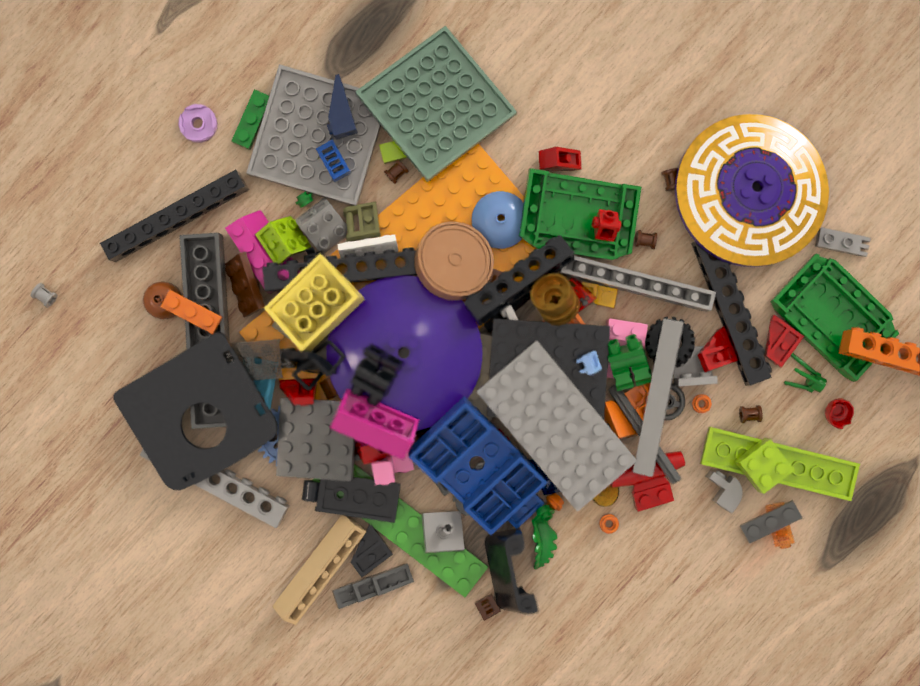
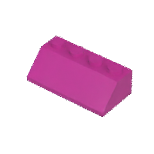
[225,210,301,294]
[330,388,419,460]

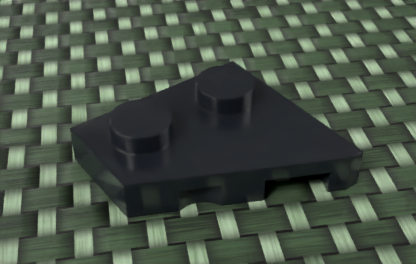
[351,525,393,577]

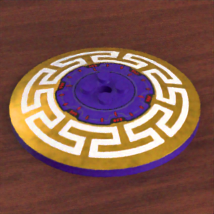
[675,114,829,267]

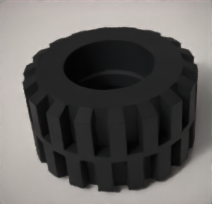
[646,316,695,368]

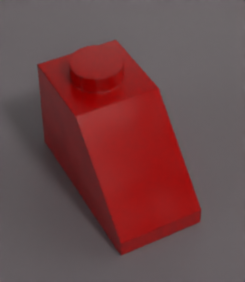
[539,147,582,171]

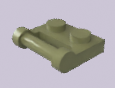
[343,201,381,242]

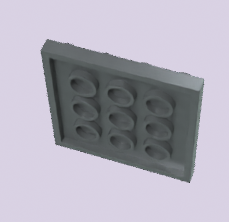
[276,398,356,481]

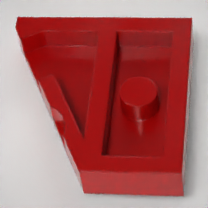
[764,315,804,367]
[697,327,738,372]
[279,378,317,406]

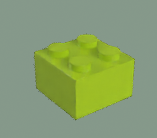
[734,438,795,494]

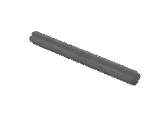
[608,385,681,484]

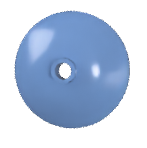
[472,191,524,249]

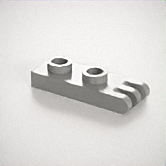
[815,227,871,257]

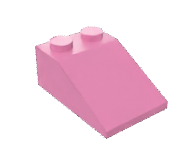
[606,319,648,382]

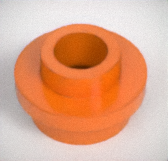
[692,394,712,413]
[546,493,564,511]
[599,514,619,534]

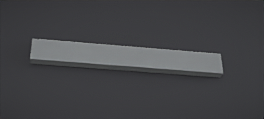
[633,319,684,477]

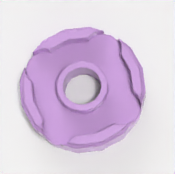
[178,104,217,143]

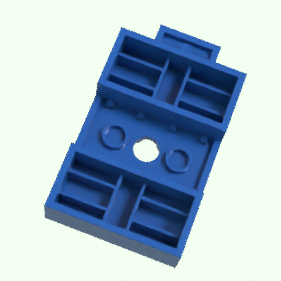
[408,396,548,535]

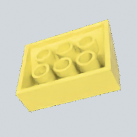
[264,254,365,352]

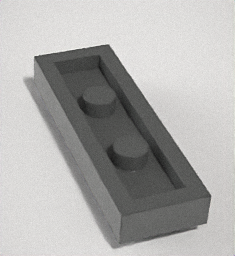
[740,500,802,543]

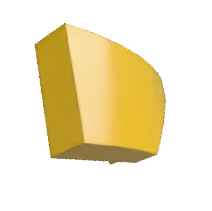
[582,282,618,309]

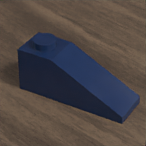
[327,74,358,140]

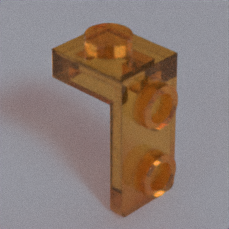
[765,502,795,549]

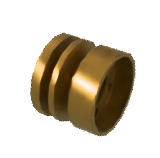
[530,274,580,326]

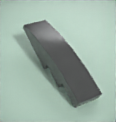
[332,563,414,609]

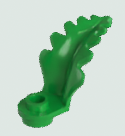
[531,505,557,570]

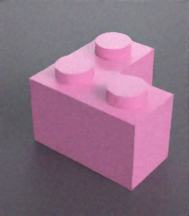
[372,453,414,485]

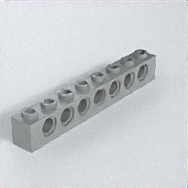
[559,256,716,312]
[140,449,290,528]

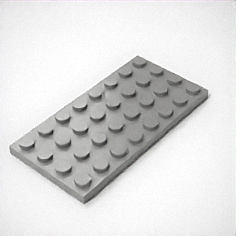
[476,341,637,512]

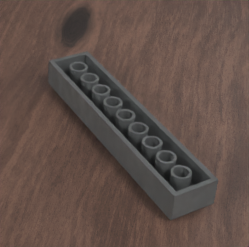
[180,232,231,429]

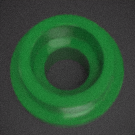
[295,191,313,208]

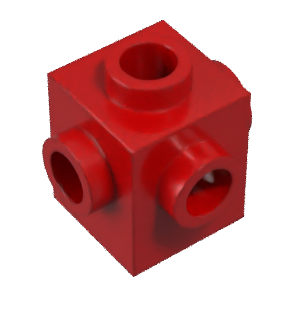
[592,209,621,242]

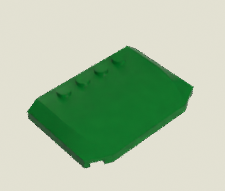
[519,168,642,260]
[770,254,899,382]

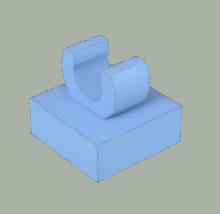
[576,350,602,375]

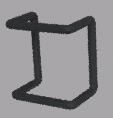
[292,340,345,391]

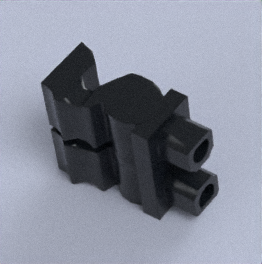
[351,344,404,406]

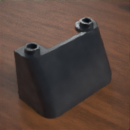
[485,527,539,614]

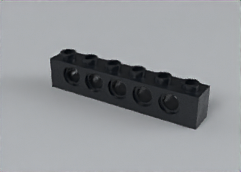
[464,235,575,326]

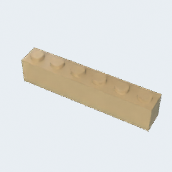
[272,515,366,625]

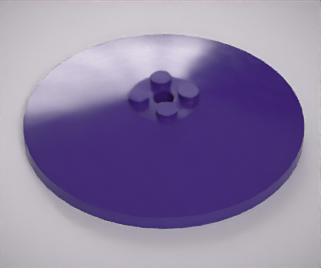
[326,275,483,430]

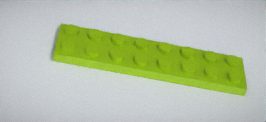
[700,427,860,501]

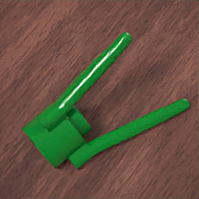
[784,353,827,393]

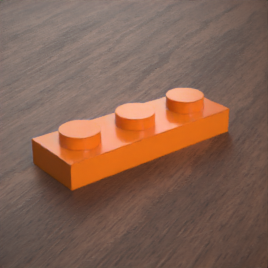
[160,290,223,334]

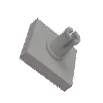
[422,511,465,553]

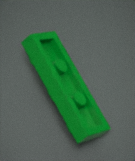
[231,89,269,150]

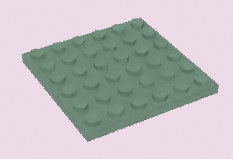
[355,26,517,182]

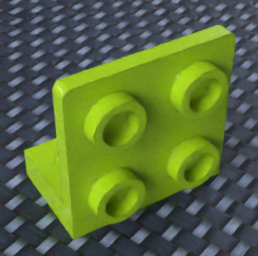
[255,216,311,265]

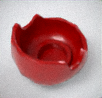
[825,398,854,429]

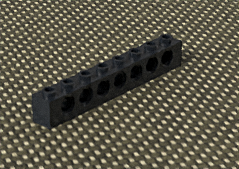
[100,169,249,262]
[691,242,772,386]
[262,247,417,292]

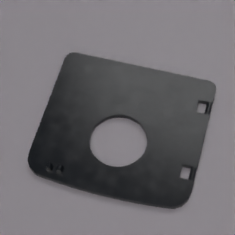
[113,332,278,490]

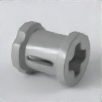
[30,283,58,308]

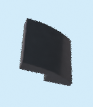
[282,351,337,374]

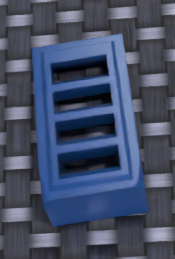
[316,140,351,182]

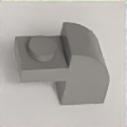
[705,470,743,513]

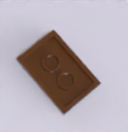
[225,252,265,317]

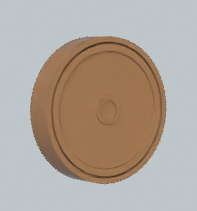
[414,222,494,301]

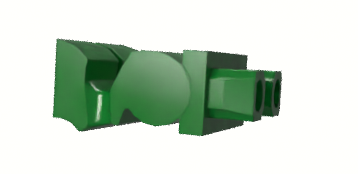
[608,334,652,391]

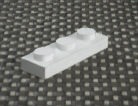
[338,235,398,258]

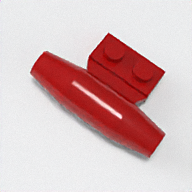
[610,451,685,512]

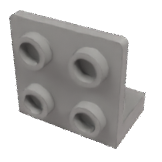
[295,197,347,254]
[674,346,718,386]

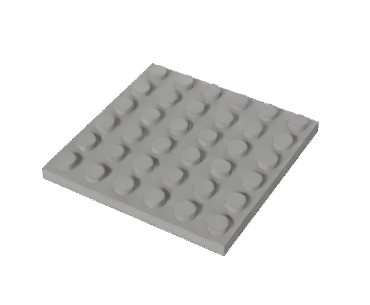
[246,64,381,205]

